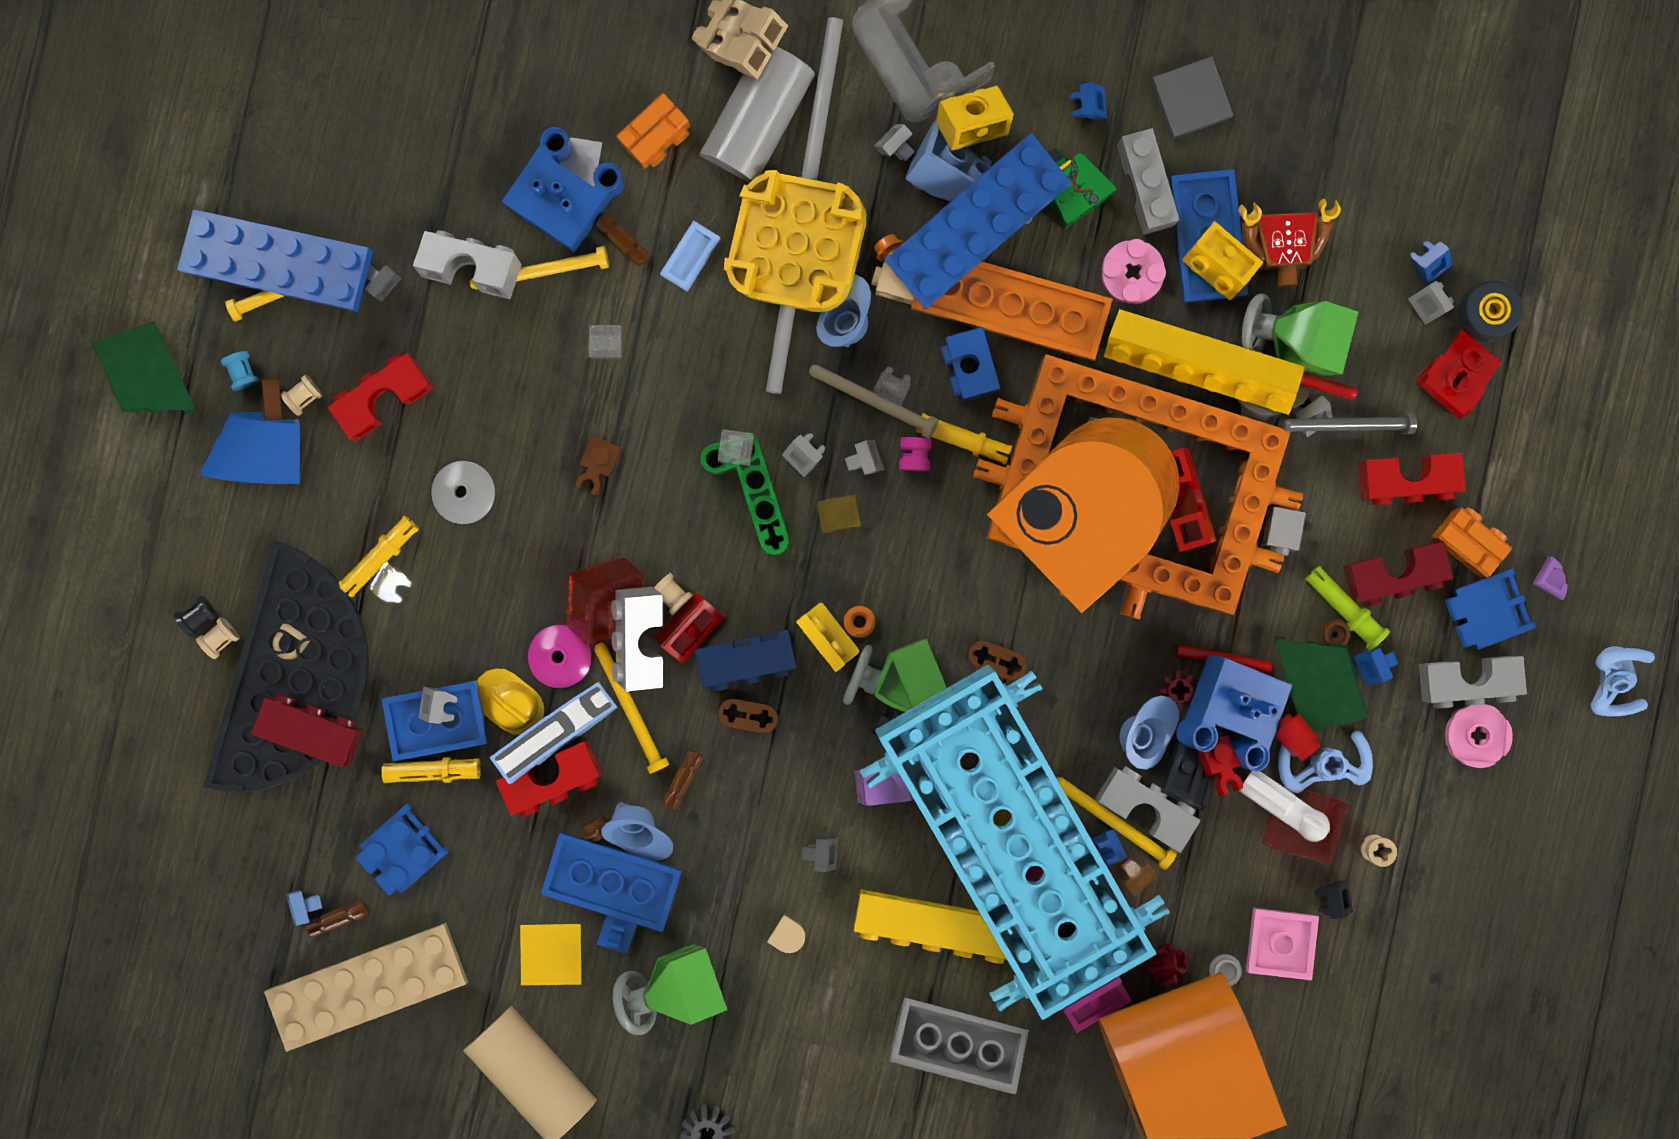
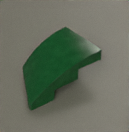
[92,321,195,414]
[1275,637,1368,732]

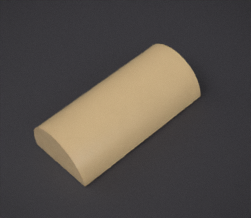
[463,1006,597,1139]

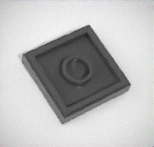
[1151,57,1234,139]

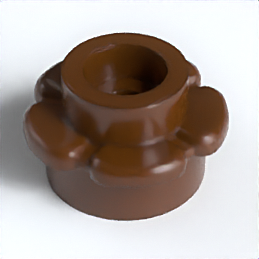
[1319,619,1351,645]
[581,814,610,842]

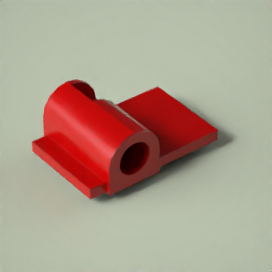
[1415,330,1501,420]

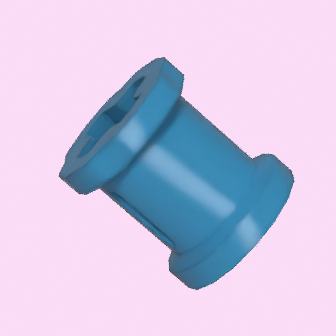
[221,351,260,391]

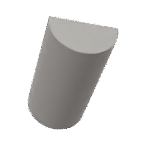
[699,47,815,183]
[889,998,1029,1095]

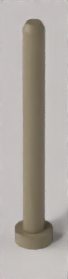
[809,365,939,439]

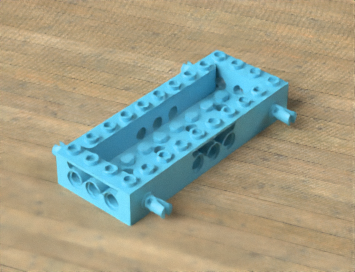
[860,665,1170,1020]

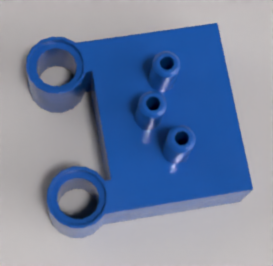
[502,127,625,254]
[1176,654,1292,772]

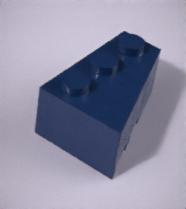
[695,629,797,692]

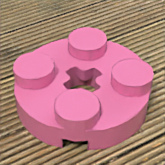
[1101,239,1166,304]
[1445,704,1512,768]

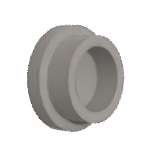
[1209,954,1242,986]

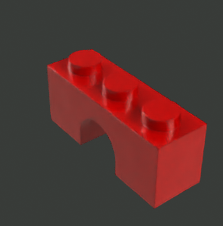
[328,353,434,441]
[1170,448,1217,552]
[1359,453,1465,506]
[496,740,603,818]

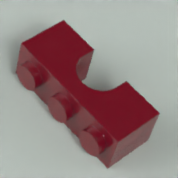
[1343,541,1453,607]

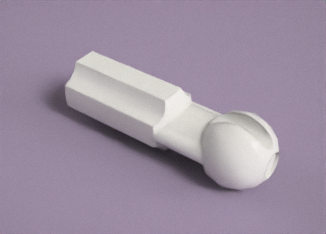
[1239,771,1330,842]

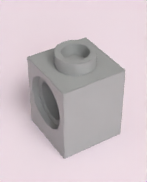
[1261,507,1306,556]

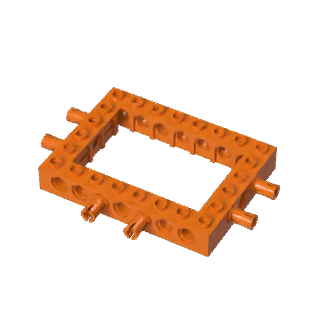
[973,354,1303,620]

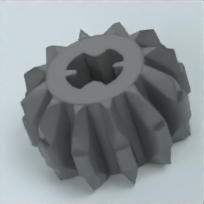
[680,1104,735,1139]

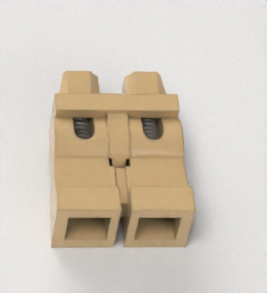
[692,0,788,80]

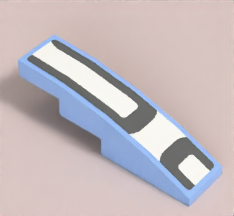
[490,682,618,784]

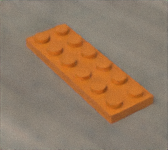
[911,261,1113,361]

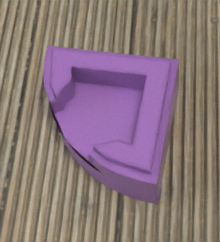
[1533,556,1567,600]

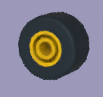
[1458,281,1523,341]

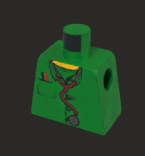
[1048,147,1117,230]

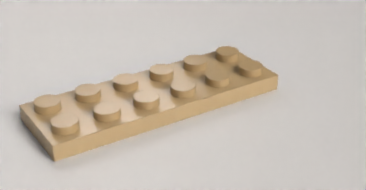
[264,923,468,1052]

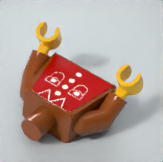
[1238,198,1341,288]

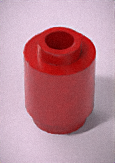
[1275,713,1322,761]

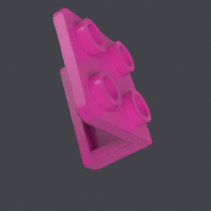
[1063,976,1132,1033]

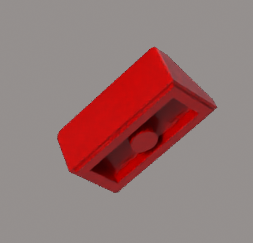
[655,592,725,664]

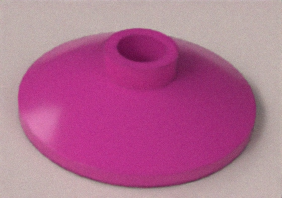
[528,625,592,688]

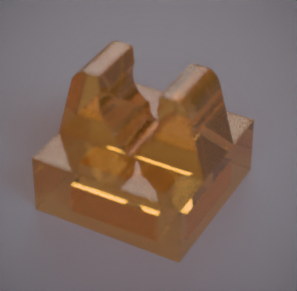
[1121,858,1159,897]

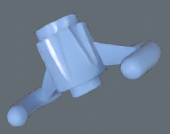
[1590,646,1655,717]
[1278,730,1373,793]

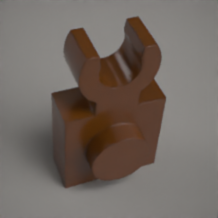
[576,435,622,496]

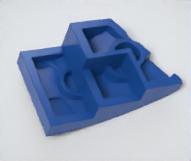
[200,412,300,484]

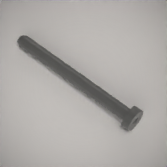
[1282,412,1417,435]

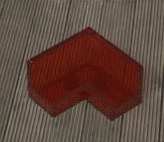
[566,558,645,645]
[1262,791,1349,865]

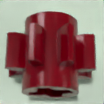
[1157,670,1197,710]
[1147,943,1188,986]

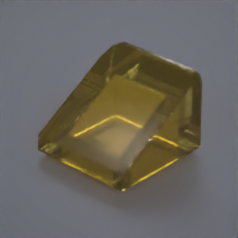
[817,495,861,533]

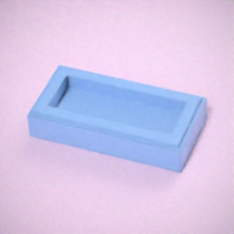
[660,220,721,292]

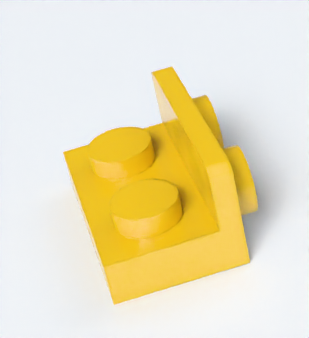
[1182,221,1263,300]
[796,603,859,672]

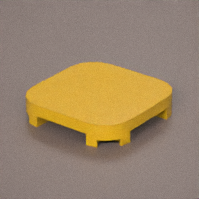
[724,170,866,312]

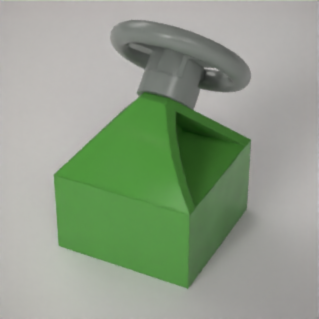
[1242,293,1358,376]
[843,638,947,712]
[613,944,727,1035]

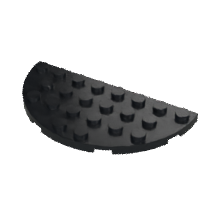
[203,541,369,792]

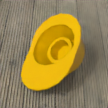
[478,668,544,735]

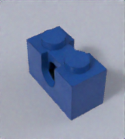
[941,327,1000,402]

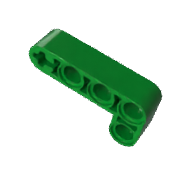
[701,435,789,556]

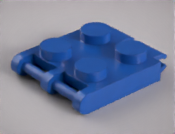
[1445,568,1536,650]
[355,803,450,896]

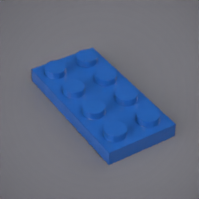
[1169,169,1248,304]
[541,832,683,932]

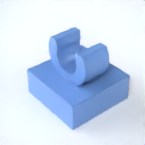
[286,890,322,926]

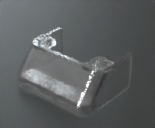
[852,0,995,122]

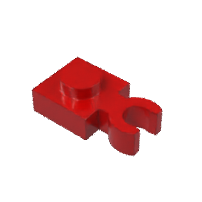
[1197,736,1243,797]

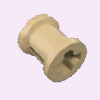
[280,374,324,416]
[654,573,693,615]
[196,617,240,659]
[1360,835,1397,867]

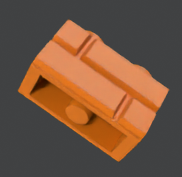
[616,93,691,169]
[1431,507,1512,578]

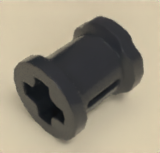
[174,596,218,637]

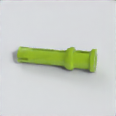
[1305,565,1390,651]

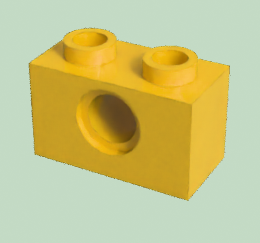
[936,85,1014,151]

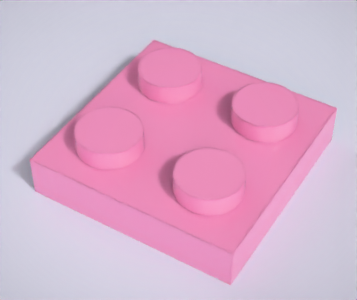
[1246,907,1319,980]

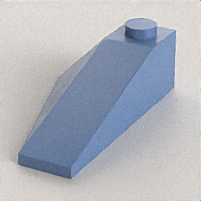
[905,120,1033,224]

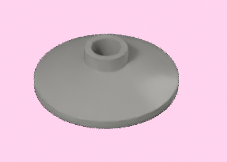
[431,461,495,524]

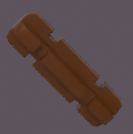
[596,213,650,266]
[662,750,703,810]
[305,900,368,938]

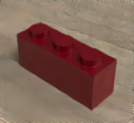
[252,693,363,768]

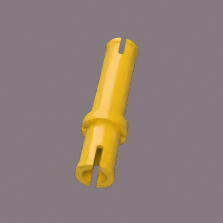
[916,413,1012,465]
[339,515,419,597]
[382,757,481,783]

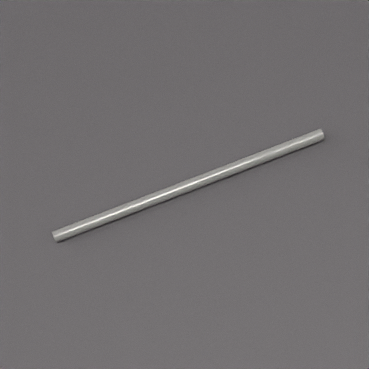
[766,17,843,394]

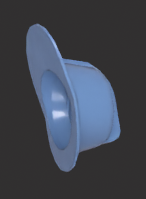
[816,274,871,347]
[1119,695,1179,769]
[602,802,673,861]

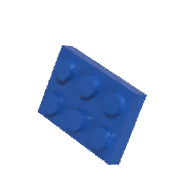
[381,680,489,761]

